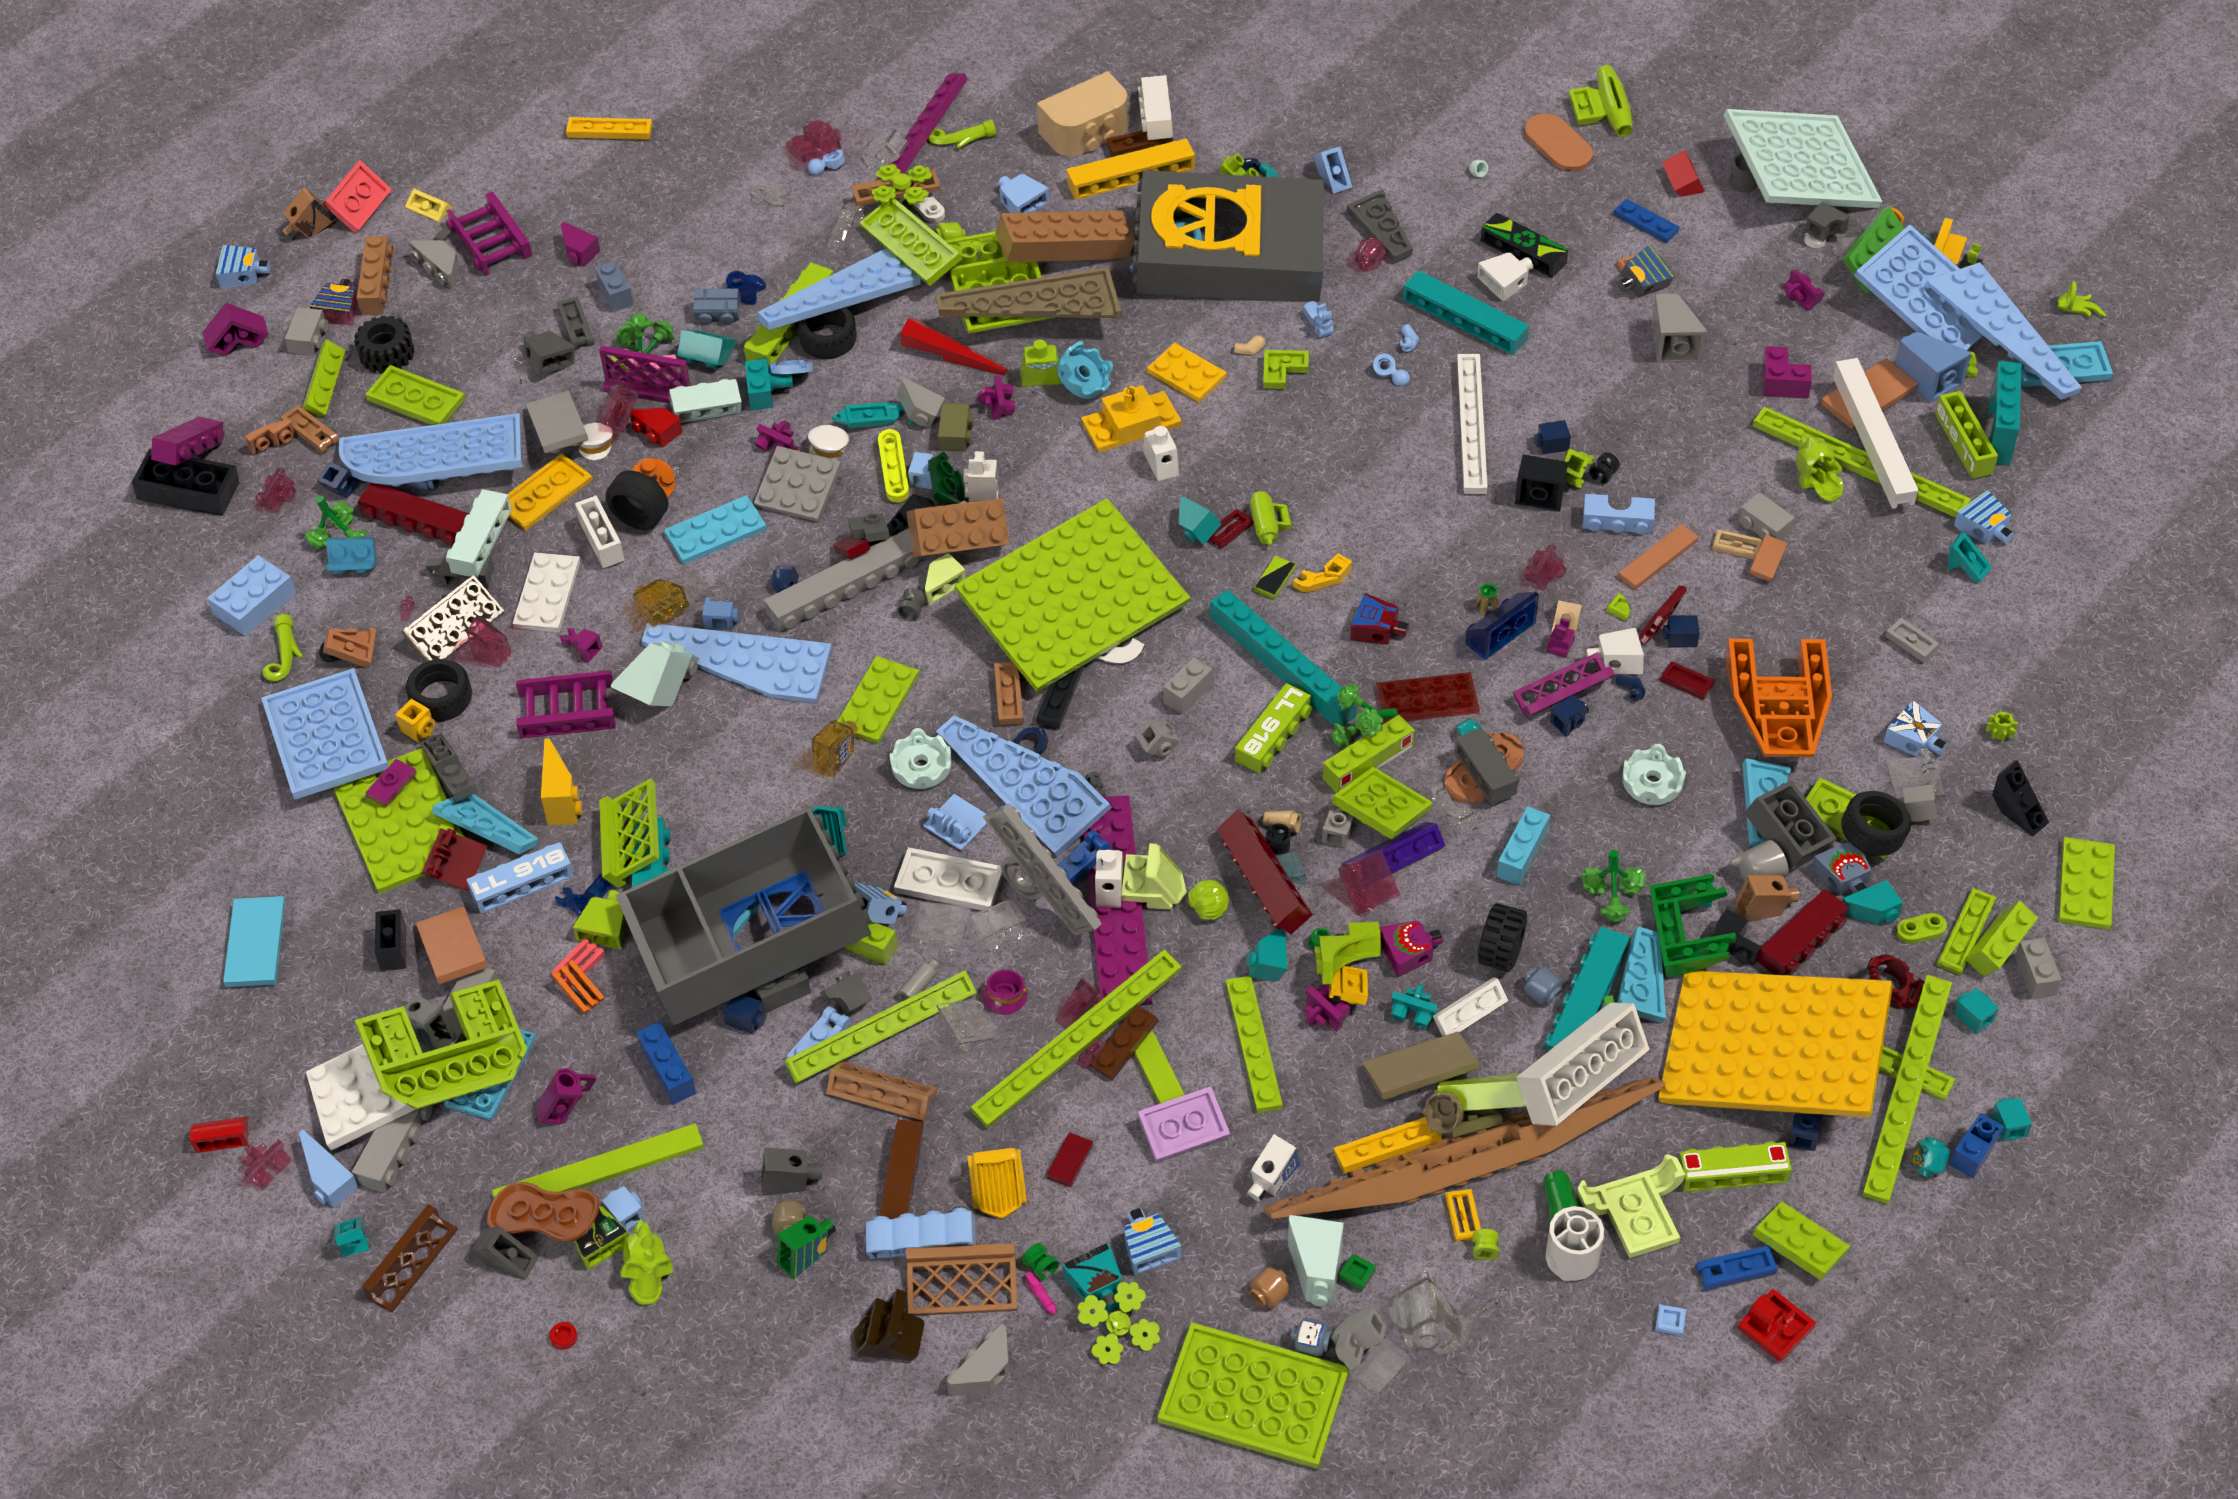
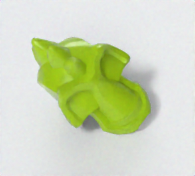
[1796,436,1844,502]
[620,1219,673,1305]

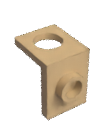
[1552,600,1583,636]

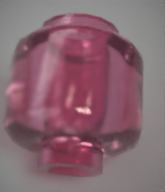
[1354,237,1386,271]

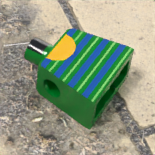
[776,1216,836,1279]

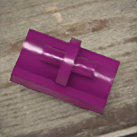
[1783,269,1824,312]
[977,376,1015,420]
[755,420,799,454]
[1304,984,1350,1032]

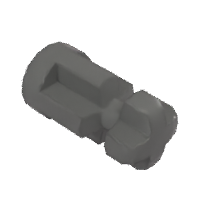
[1085,772,1106,797]

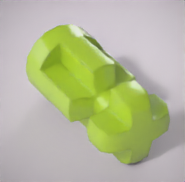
[1965,351,1978,378]

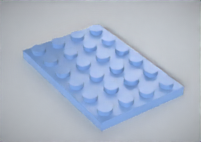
[1854,225,1983,351]
[261,668,389,800]

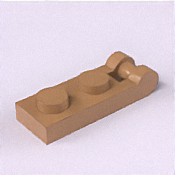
[280,405,339,454]

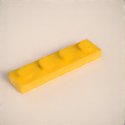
[566,117,653,140]
[1334,1117,1442,1174]

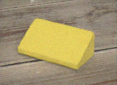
[405,188,453,222]

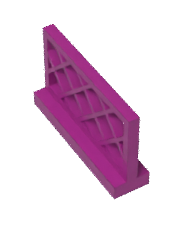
[599,345,692,403]

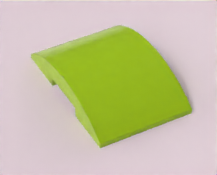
[945,231,1055,333]

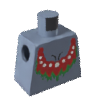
[1811,841,1872,896]

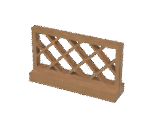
[906,1243,1017,1315]

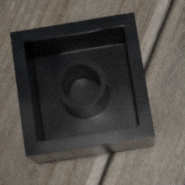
[1515,454,1568,512]

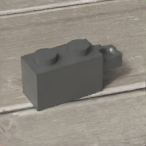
[425,551,494,589]

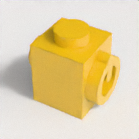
[395,699,435,743]

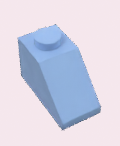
[1313,146,1353,194]

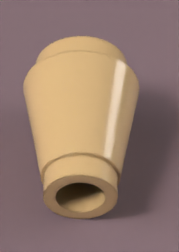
[1263,810,1301,834]

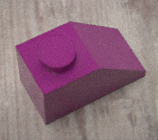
[561,221,600,267]

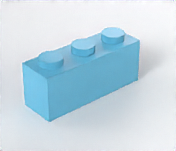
[1497,806,1550,886]

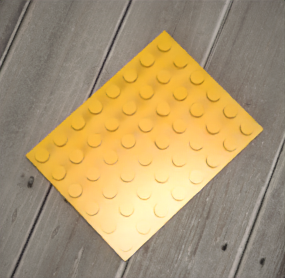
[1658,971,1893,1118]

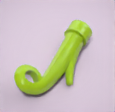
[928,119,997,149]
[262,614,303,682]

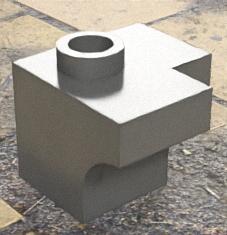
[1805,202,1849,241]
[848,513,889,547]
[820,971,872,1013]

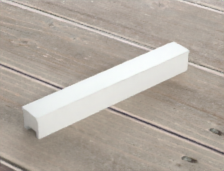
[1833,358,1919,509]

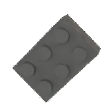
[1744,780,1837,872]

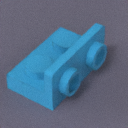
[326,537,377,574]

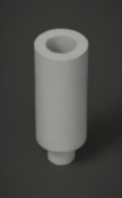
[897,959,939,1000]

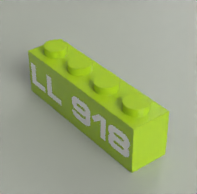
[1935,391,1998,479]
[1235,683,1312,774]

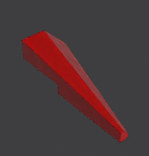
[900,318,1008,375]

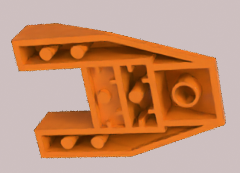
[1725,639,1832,757]

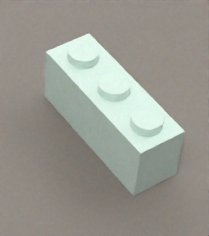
[669,379,741,423]

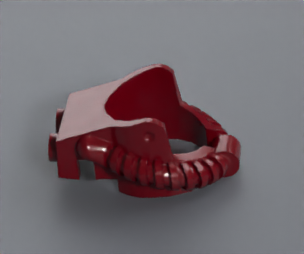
[1867,954,1925,1009]

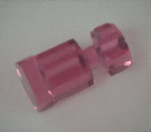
[1078,1039,1106,1069]

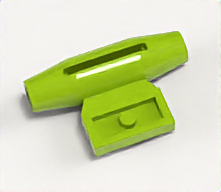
[1569,65,1633,137]

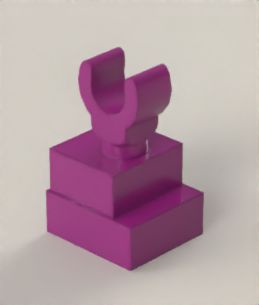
[1546,618,1575,658]
[560,628,603,663]

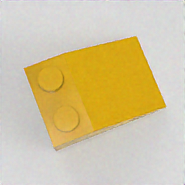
[541,739,583,826]

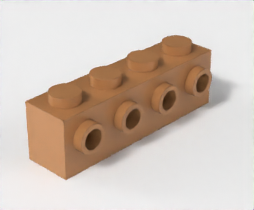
[357,236,394,316]

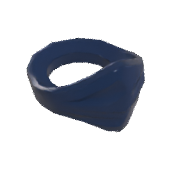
[1014,726,1048,755]

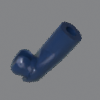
[1241,158,1261,172]

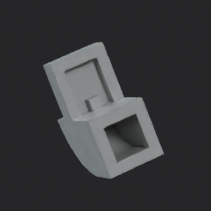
[1331,1306,1387,1370]

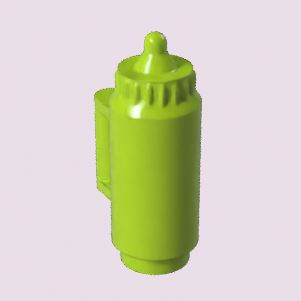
[1249,491,1292,546]

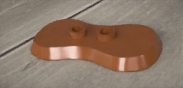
[487,1182,599,1242]

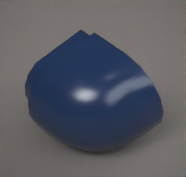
[771,565,799,593]

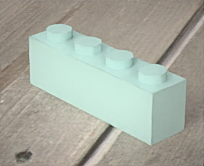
[446,489,512,578]

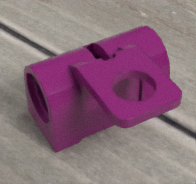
[537,1068,596,1125]

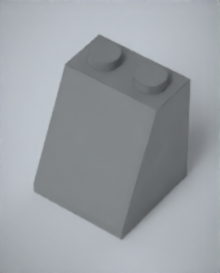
[1651,294,1706,363]

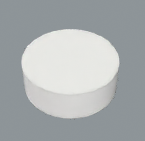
[1804,232,1827,248]

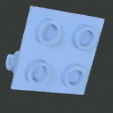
[923,794,987,851]

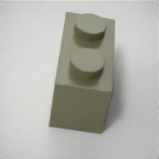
[938,403,974,452]

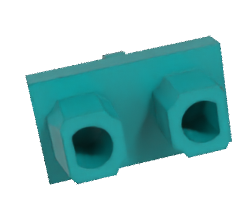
[1391,984,1439,1029]

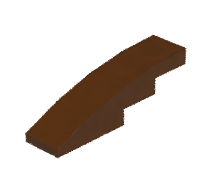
[880,1119,924,1219]

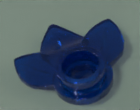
[726,271,766,305]

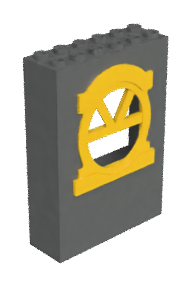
[1132,170,1324,302]

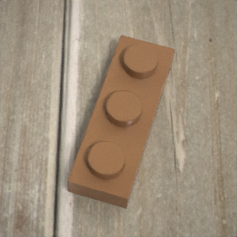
[994,662,1023,726]

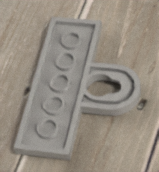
[983,803,1102,935]

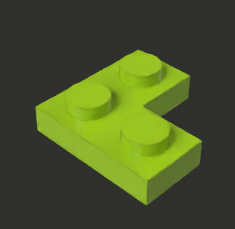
[1263,350,1309,389]

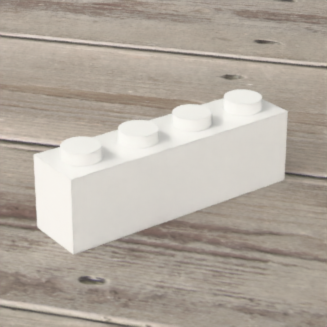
[1138,75,1173,140]

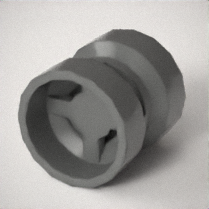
[897,588,926,621]

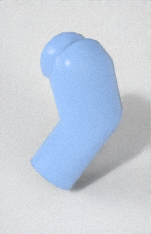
[1400,324,1419,352]

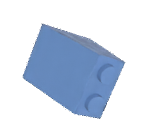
[1895,331,1971,403]

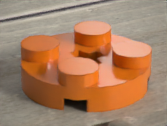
[632,458,675,498]

